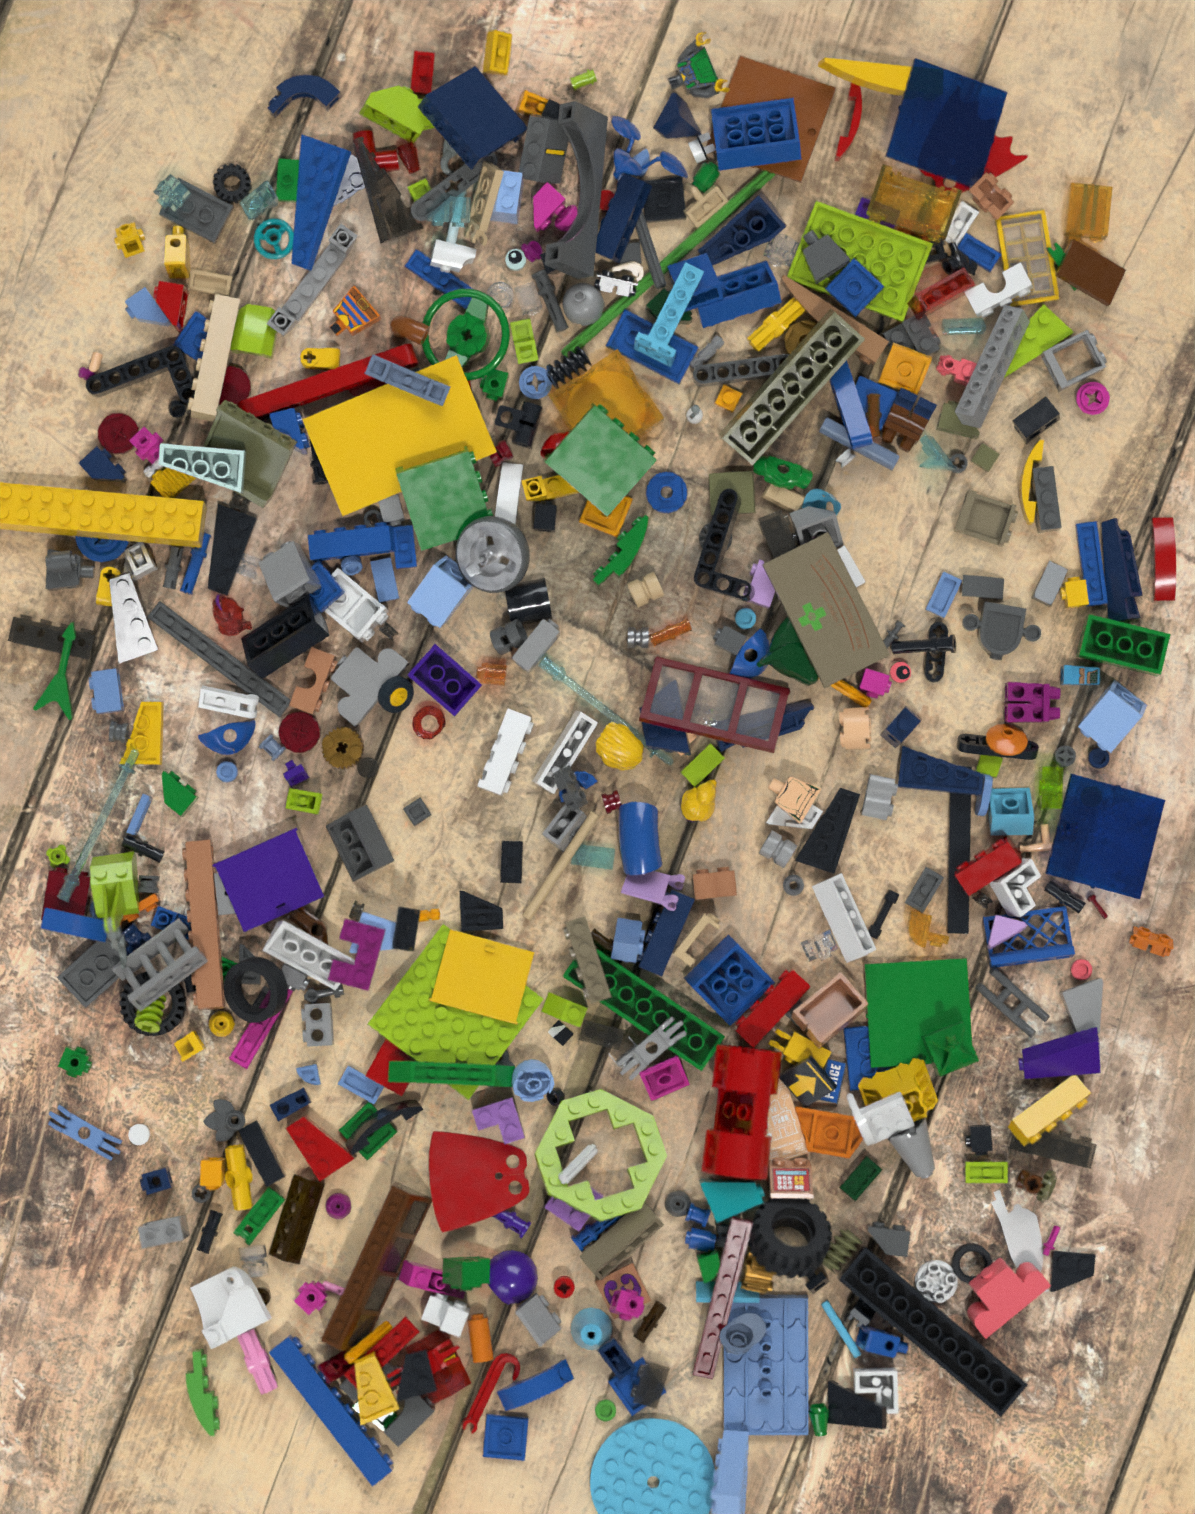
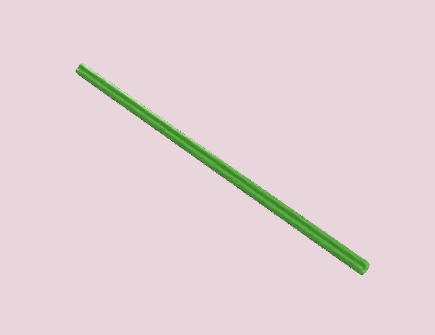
[561,170,776,358]

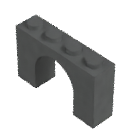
[339,1361,436,1447]

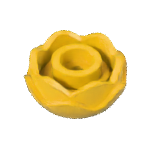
[208,1011,235,1037]

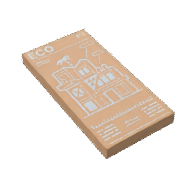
[766,1079,809,1160]

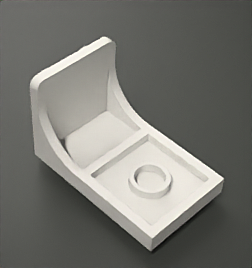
[325,568,389,642]

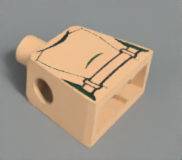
[768,776,821,824]

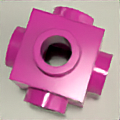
[129,427,164,464]
[294,1280,328,1315]
[609,1289,644,1321]

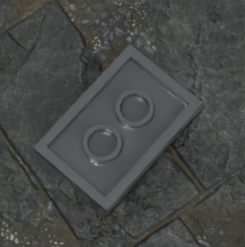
[159,178,234,244]
[57,938,120,1008]

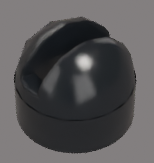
[168,399,186,418]
[546,1087,565,1106]

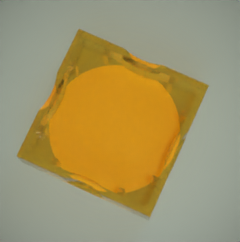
[548,349,664,438]

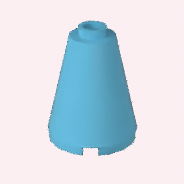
[571,1307,613,1350]

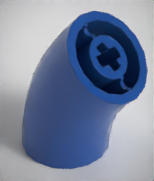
[618,802,663,875]

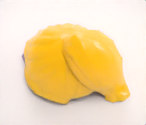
[681,779,717,822]

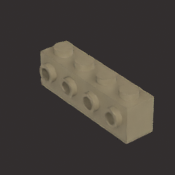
[563,916,611,1004]
[580,1202,664,1280]

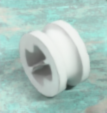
[835,448,856,468]

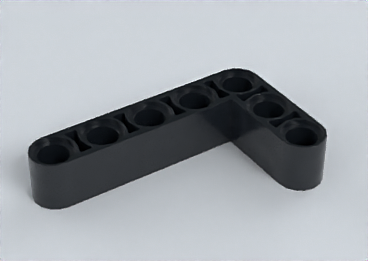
[86,346,195,405]
[694,489,755,602]

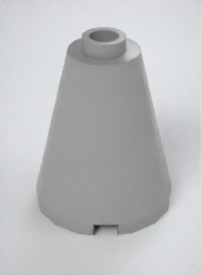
[888,1119,935,1179]

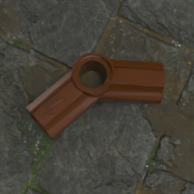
[287,906,329,945]

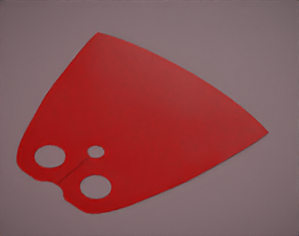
[429,1131,530,1233]

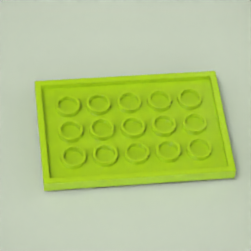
[787,201,933,322]

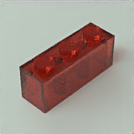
[907,268,975,321]

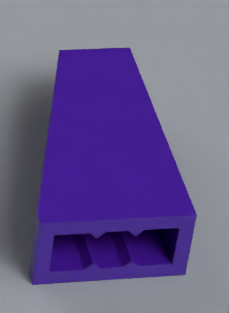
[1018,1027,1101,1079]

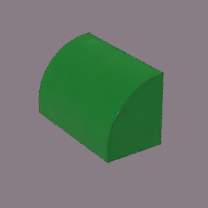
[696,1249,720,1284]

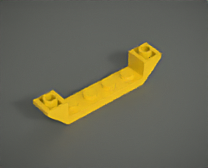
[521,475,580,501]

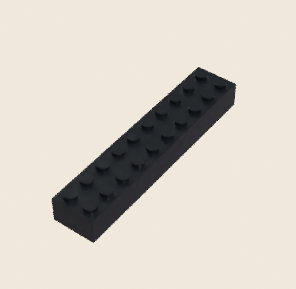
[837,1245,1028,1417]

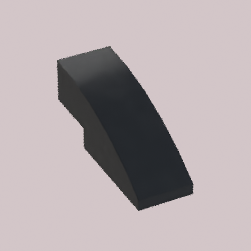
[238,1120,287,1187]

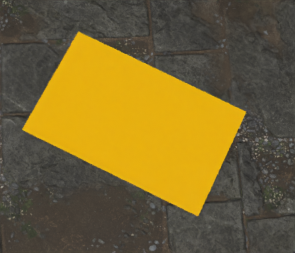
[302,355,497,516]

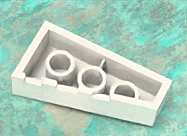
[477,709,534,796]

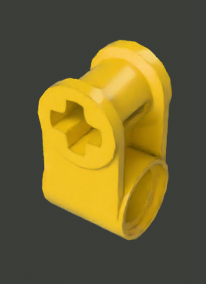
[300,348,340,371]
[96,567,121,607]

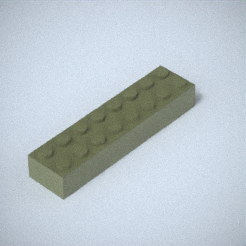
[719,309,865,465]

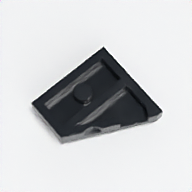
[460,891,504,931]
[1049,1250,1096,1292]

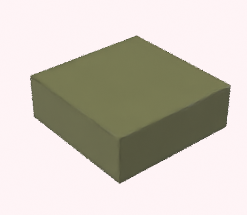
[971,443,1000,472]

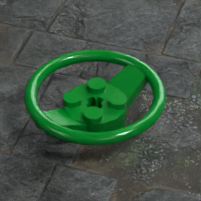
[422,288,510,381]

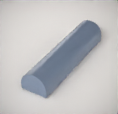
[819,417,899,471]

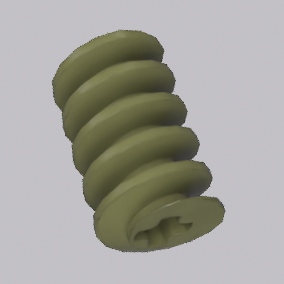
[823,1229,863,1274]

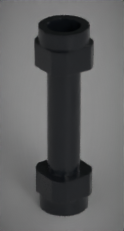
[868,889,899,940]

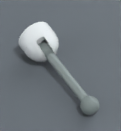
[686,405,703,424]

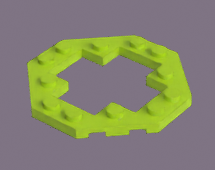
[534,1089,667,1222]

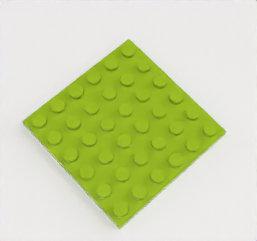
[367,924,543,1100]

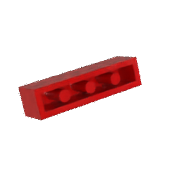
[735,969,811,1048]

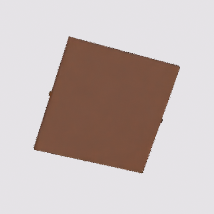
[706,56,836,183]

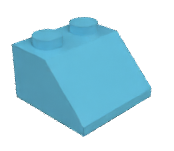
[988,788,1034,836]

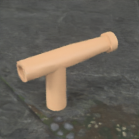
[1019,824,1062,854]

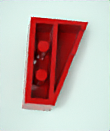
[955,835,1022,896]
[286,1115,357,1181]

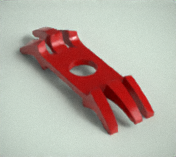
[386,1340,460,1394]

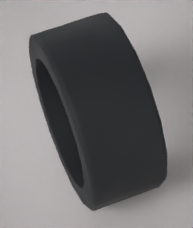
[952,1243,992,1284]

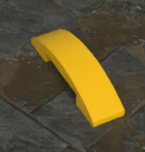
[1019,440,1044,525]

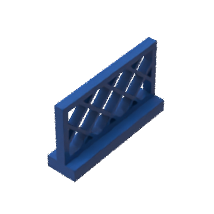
[983,906,1075,969]

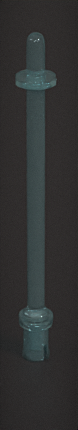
[538,656,674,765]
[56,749,139,903]

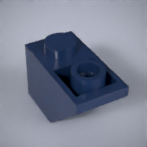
[79,446,128,482]

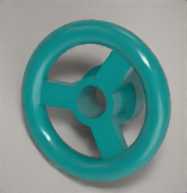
[254,219,294,260]

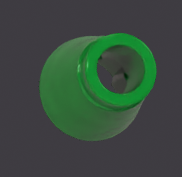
[808,1403,829,1436]

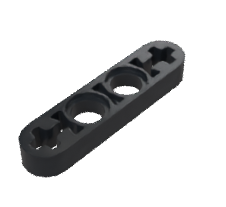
[956,734,1039,760]

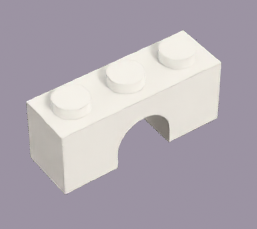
[965,262,1034,317]

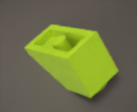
[541,992,588,1028]

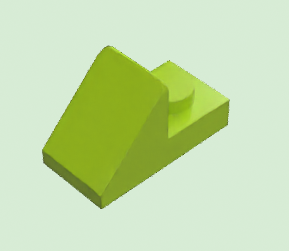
[285,788,323,815]

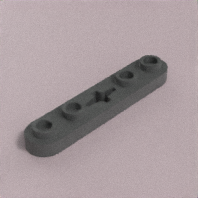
[410,153,497,221]

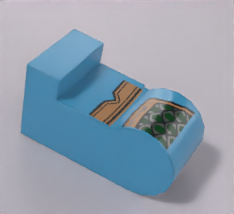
[1060,665,1100,685]

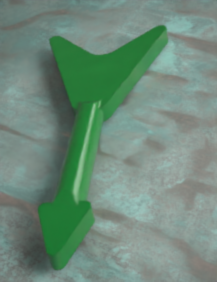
[33,622,76,720]

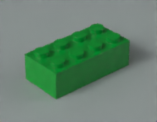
[1076,614,1171,676]

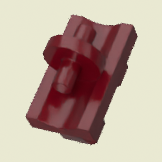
[317,1351,355,1384]

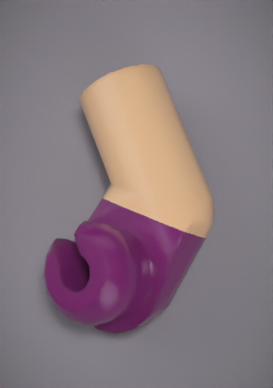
[78,352,103,380]

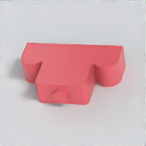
[967,1258,1051,1339]

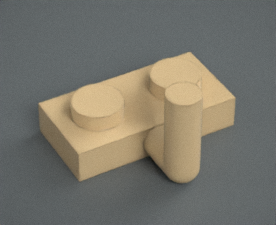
[683,183,729,228]

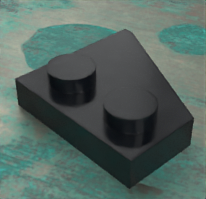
[397,1349,437,1402]

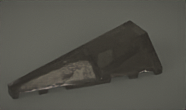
[353,137,423,244]

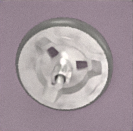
[455,516,530,593]

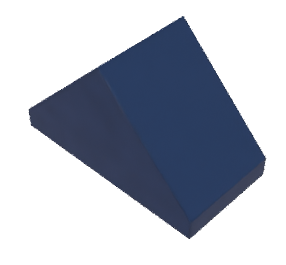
[597,1338,637,1380]

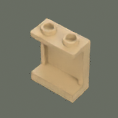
[673,913,721,966]

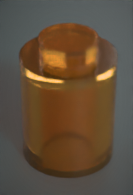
[476,663,507,686]

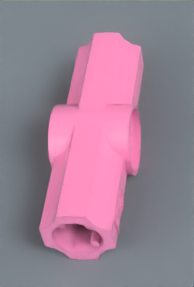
[237,1328,278,1394]

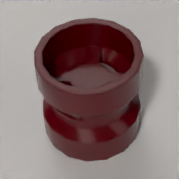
[489,439,514,467]

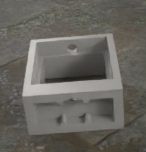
[1040,330,1107,392]
[512,619,560,674]
[138,1214,190,1248]

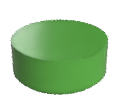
[595,1399,616,1421]

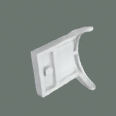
[847,1092,915,1146]

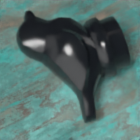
[942,242,978,276]

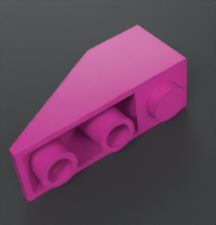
[399,1260,466,1299]

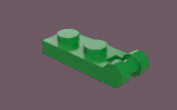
[233,1186,286,1246]

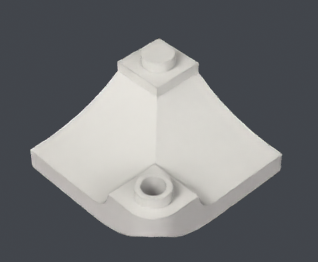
[190,1267,272,1349]

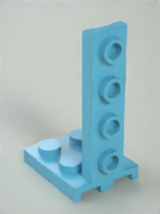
[634,262,704,368]

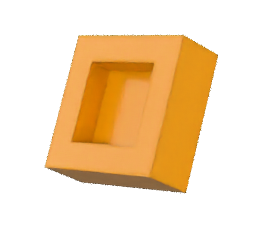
[715,385,743,413]

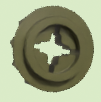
[1037,1170,1057,1203]

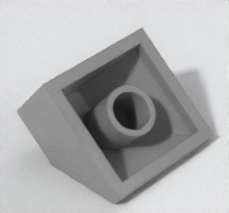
[789,506,844,547]

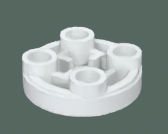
[915,1260,958,1303]

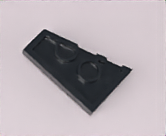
[828,1380,887,1430]

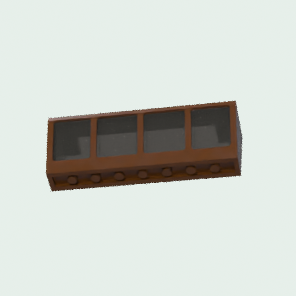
[320,1181,432,1351]

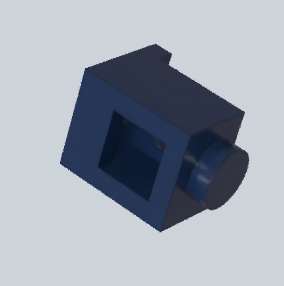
[140,1166,174,1195]

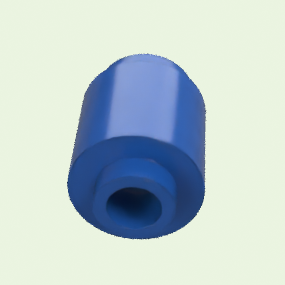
[685,1228,716,1252]

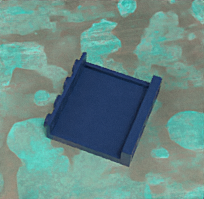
[418,66,527,170]

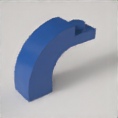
[497,1359,574,1411]

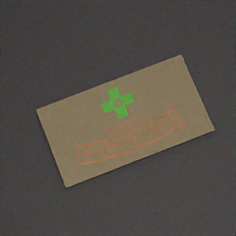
[762,532,890,688]

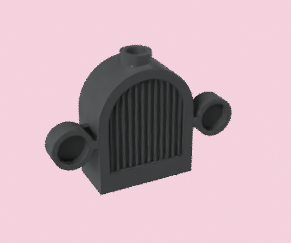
[962,601,1041,660]

